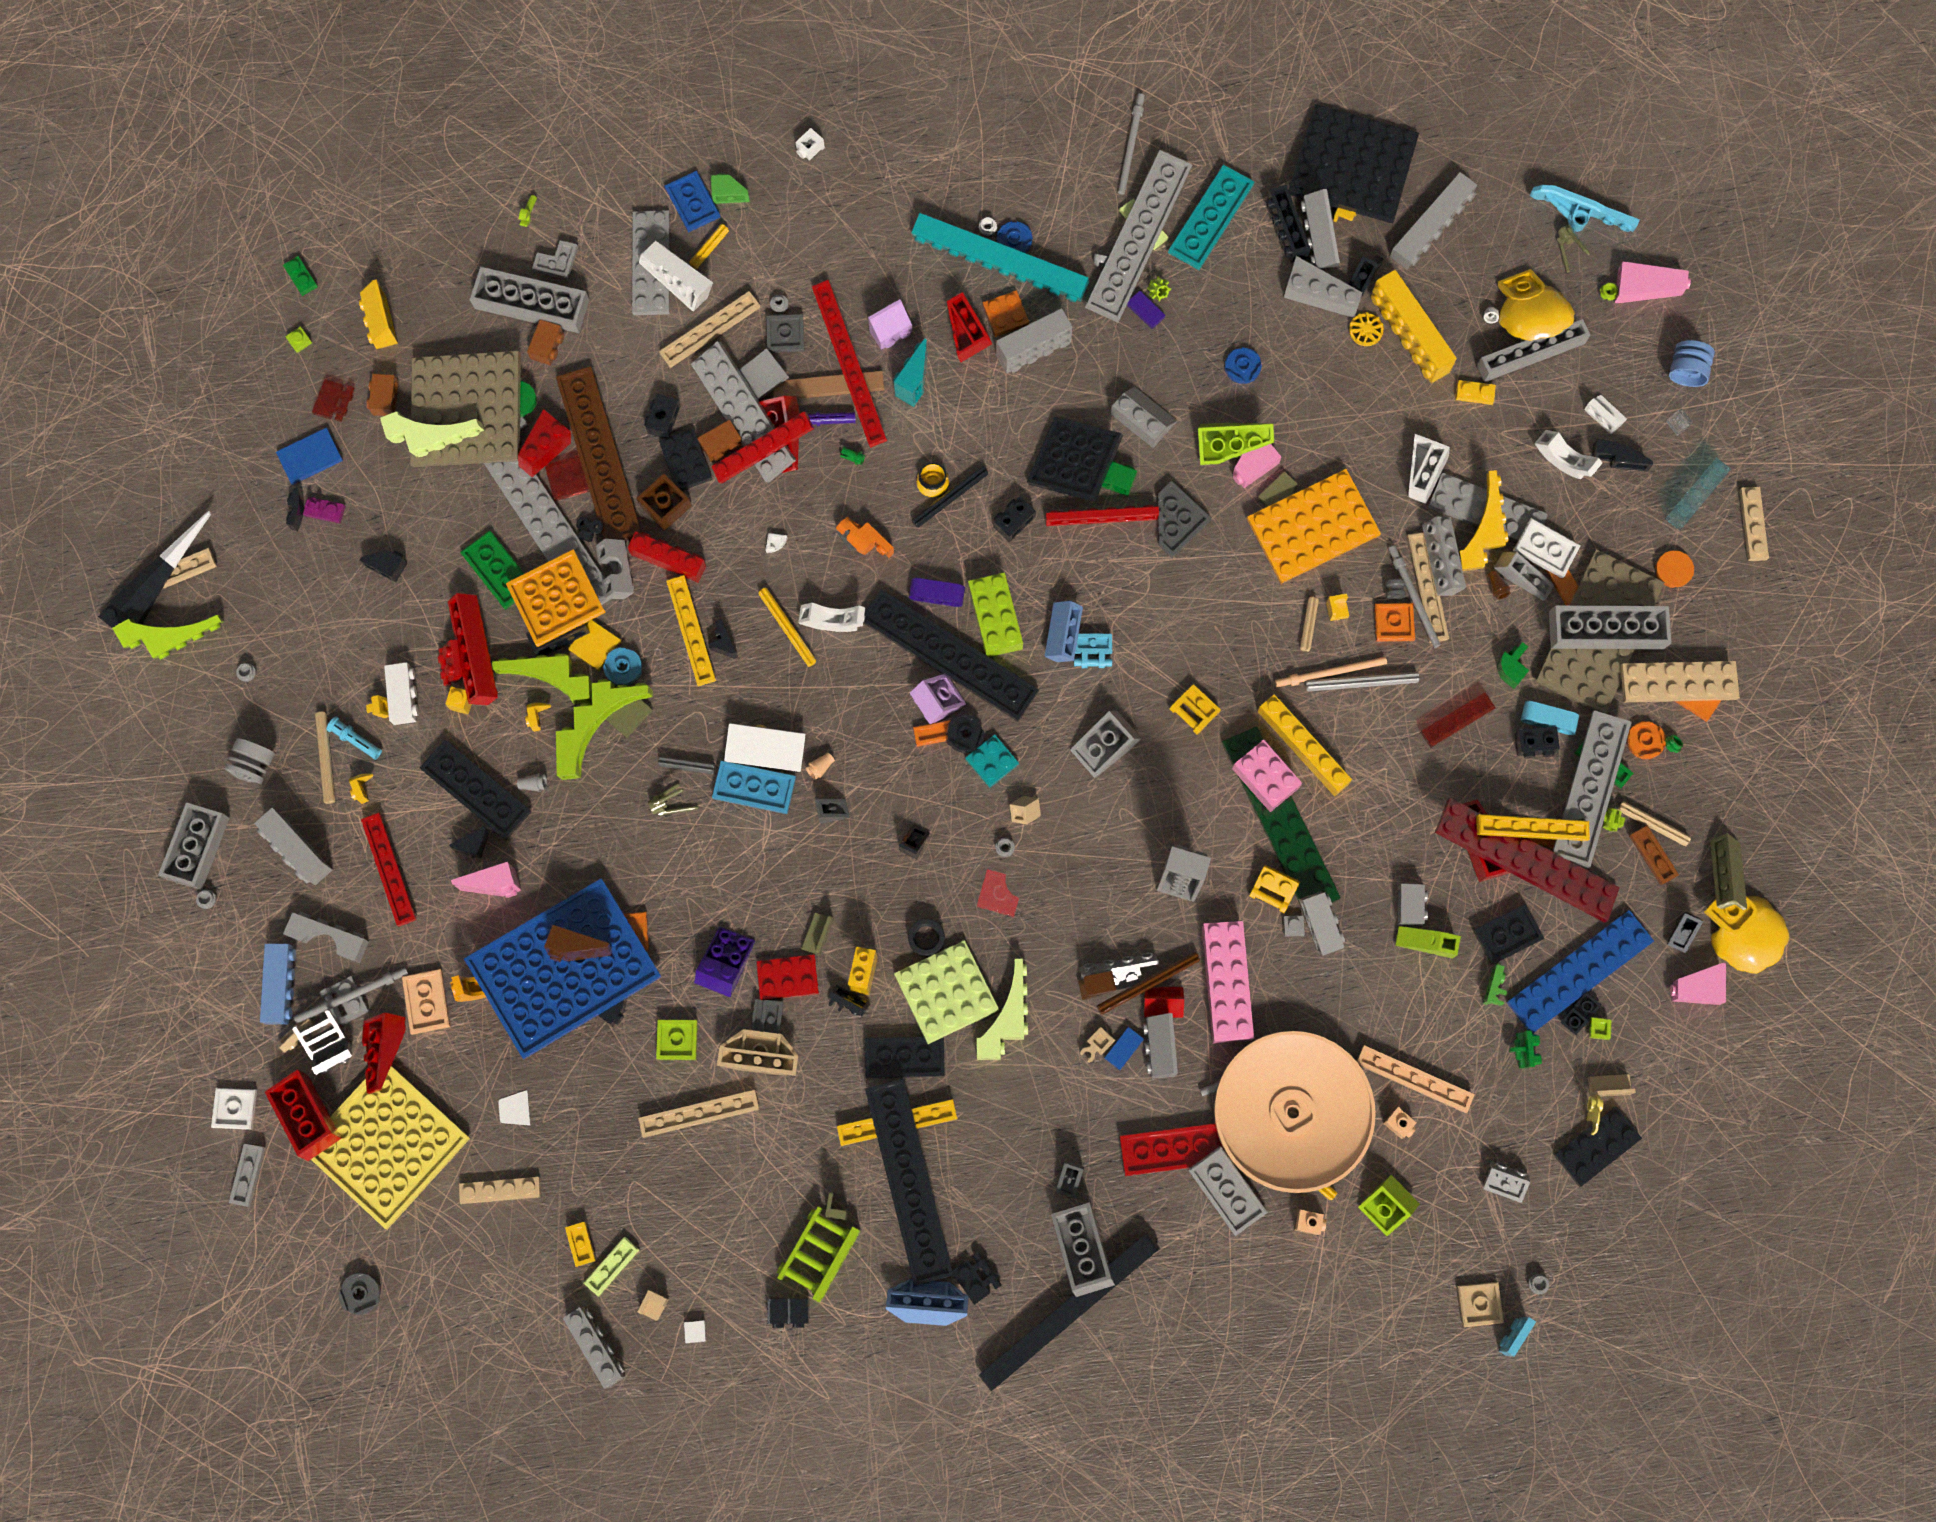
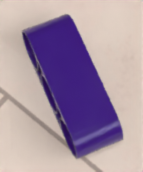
[909,578,965,607]

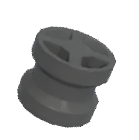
[1386,579,1406,599]

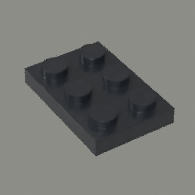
[659,428,712,491]
[1473,904,1545,965]

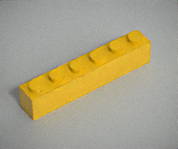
[1258,694,1352,797]

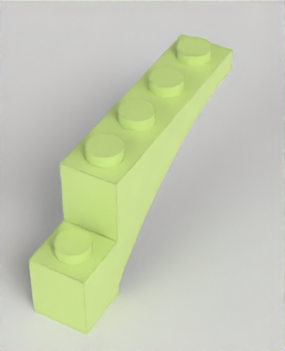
[380,411,485,457]
[977,959,1028,1060]

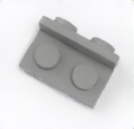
[1483,1161,1530,1203]

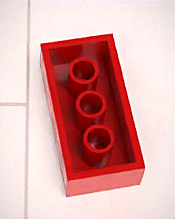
[265,1069,342,1161]

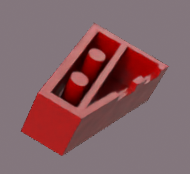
[947,292,992,363]
[518,409,571,477]

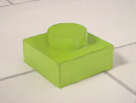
[285,326,312,353]
[1589,1018,1612,1040]

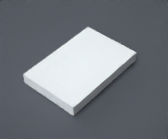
[1513,518,1581,578]

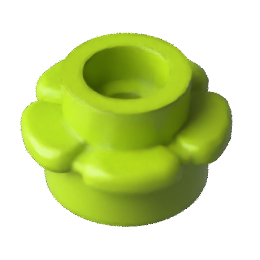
[1600,283,1618,301]

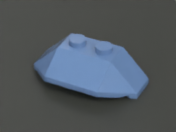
[886,1279,969,1326]

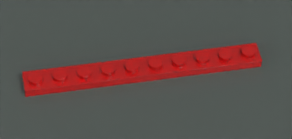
[812,280,888,448]

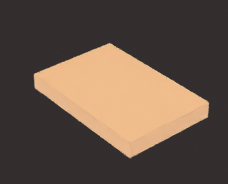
[402,969,451,1035]

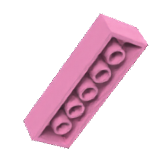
[1202,921,1254,1044]

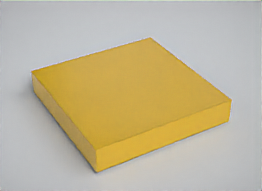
[568,620,622,671]

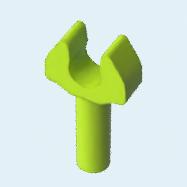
[518,195,537,227]

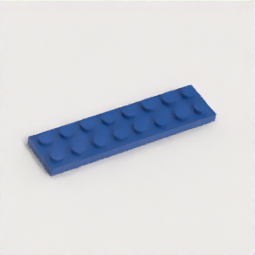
[1506,910,1654,1034]

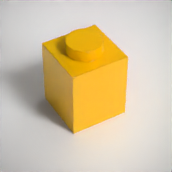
[445,686,472,714]

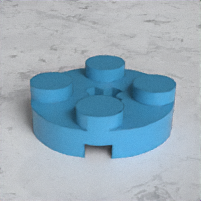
[603,648,642,686]

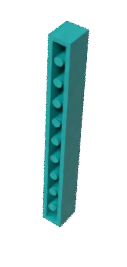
[911,213,1089,302]

